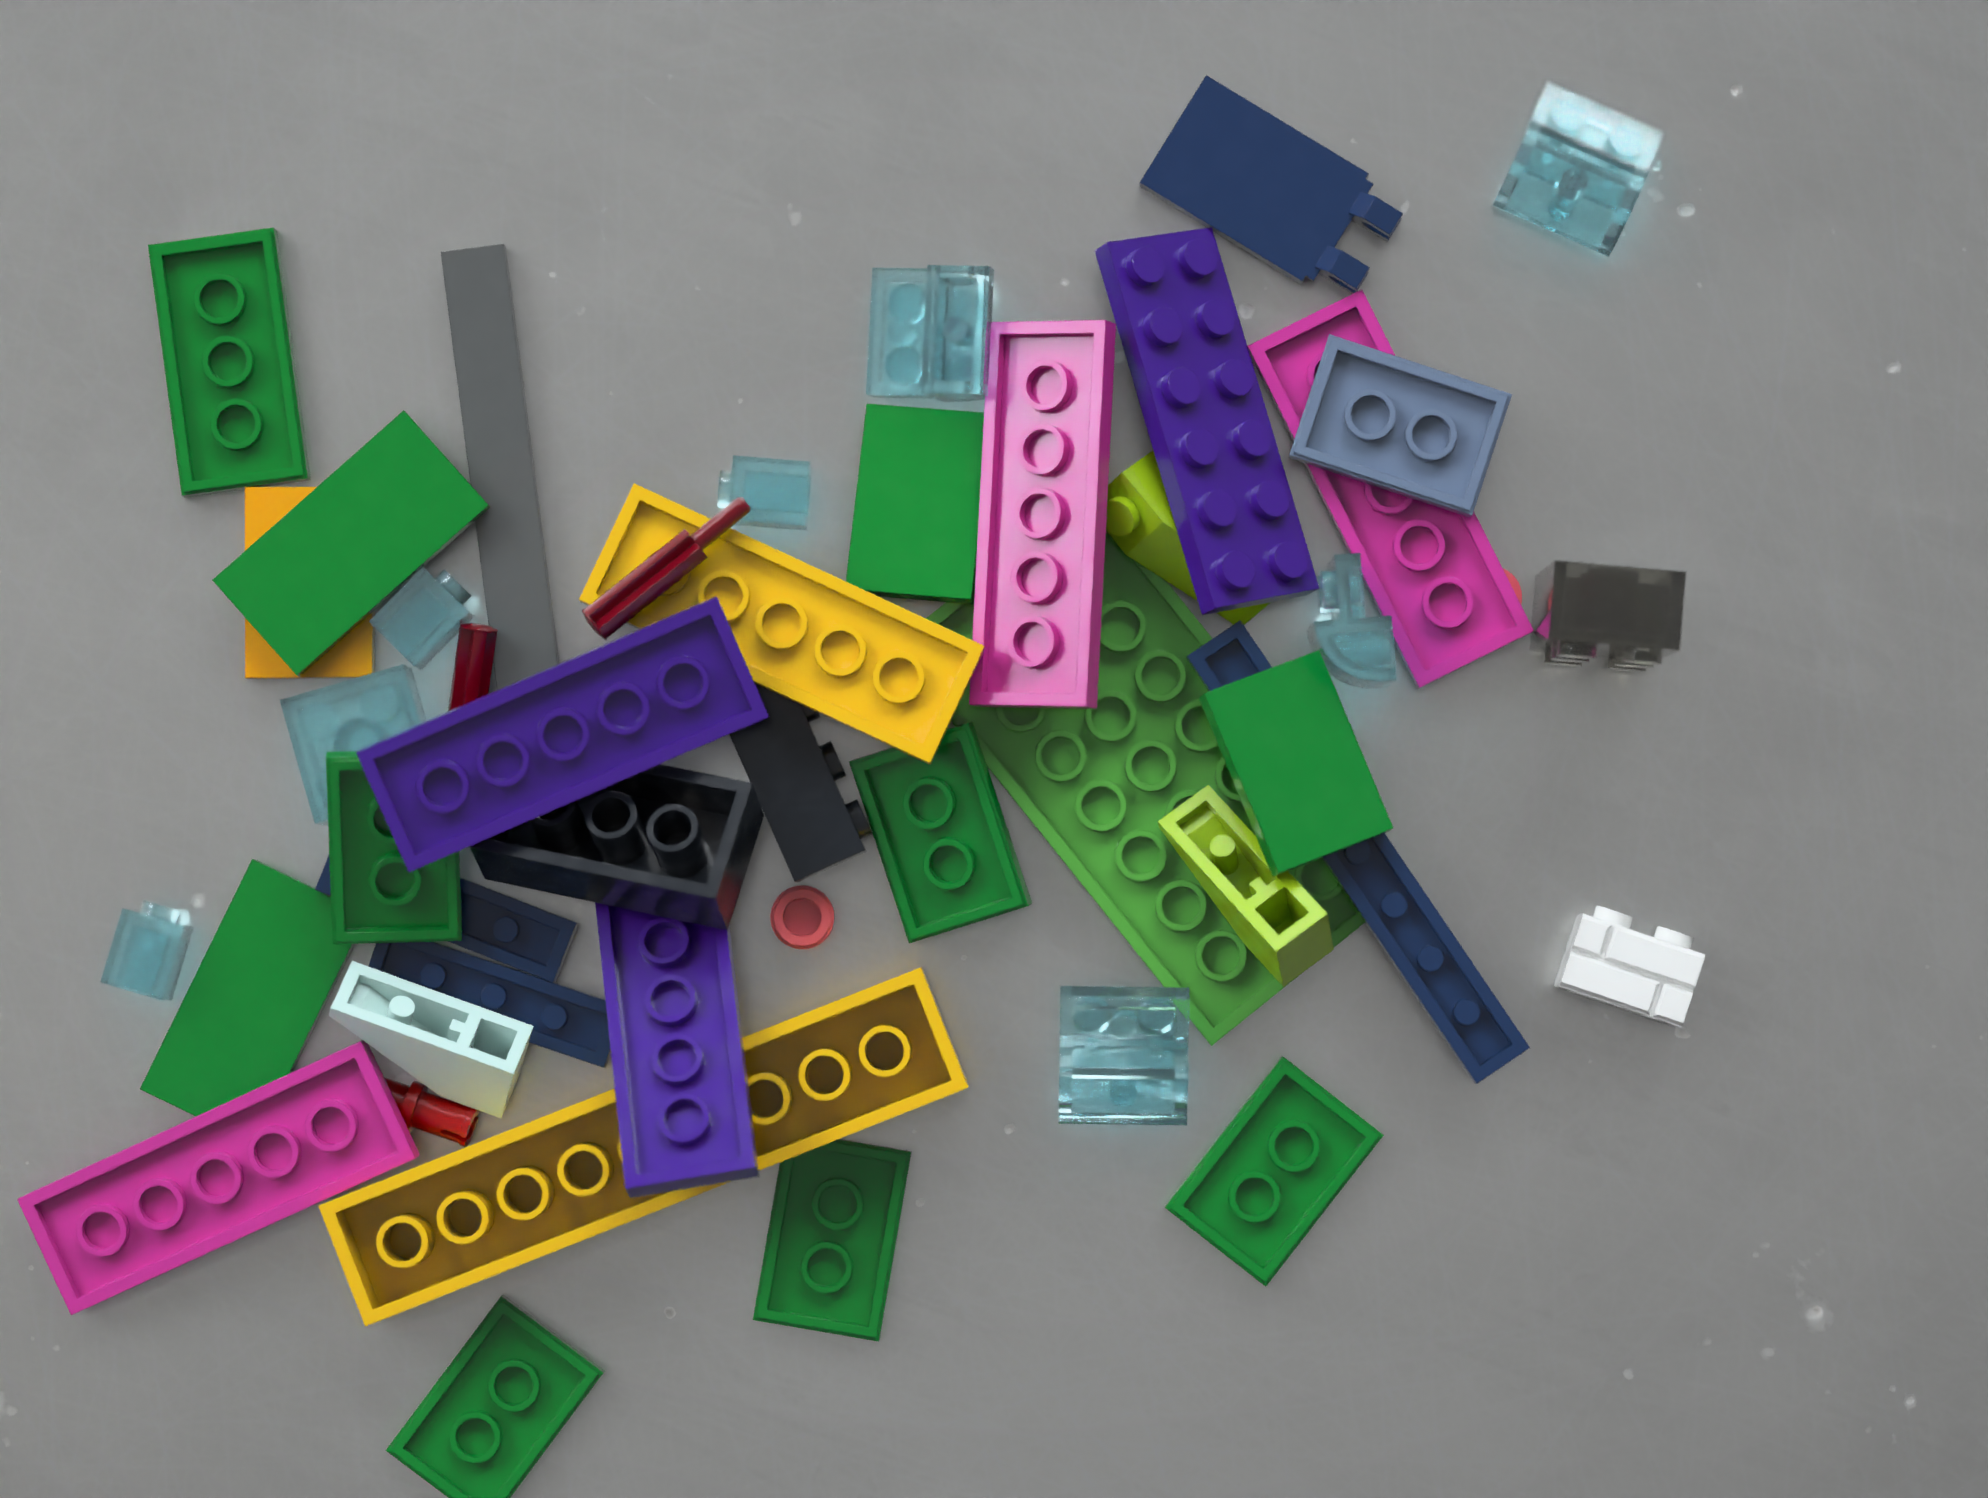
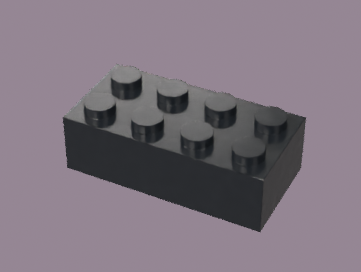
[470,764,764,930]

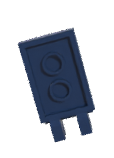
[1140,75,1403,294]

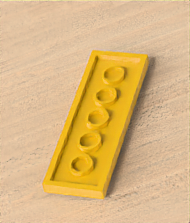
[579,483,985,765]

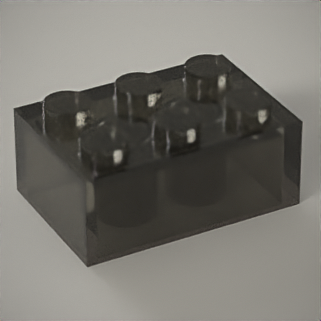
[1529,561,1686,672]

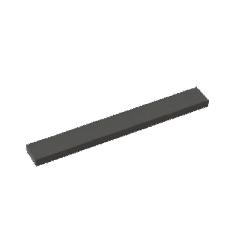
[441,244,559,690]

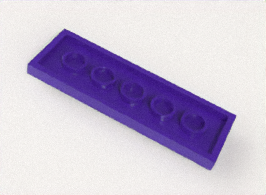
[1095,227,1320,615]
[356,596,769,872]
[595,902,759,1198]

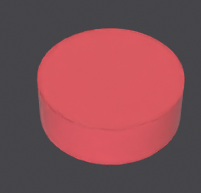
[770,885,835,949]

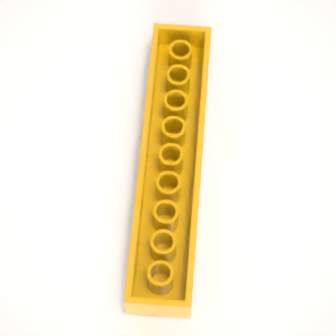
[318,967,969,1326]

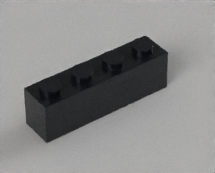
[729,684,872,883]

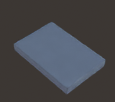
[1288,334,1512,518]

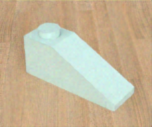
[329,961,534,1118]

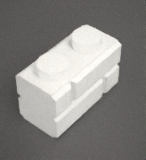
[1554,906,1705,1028]

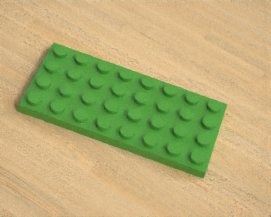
[926,531,1365,1046]

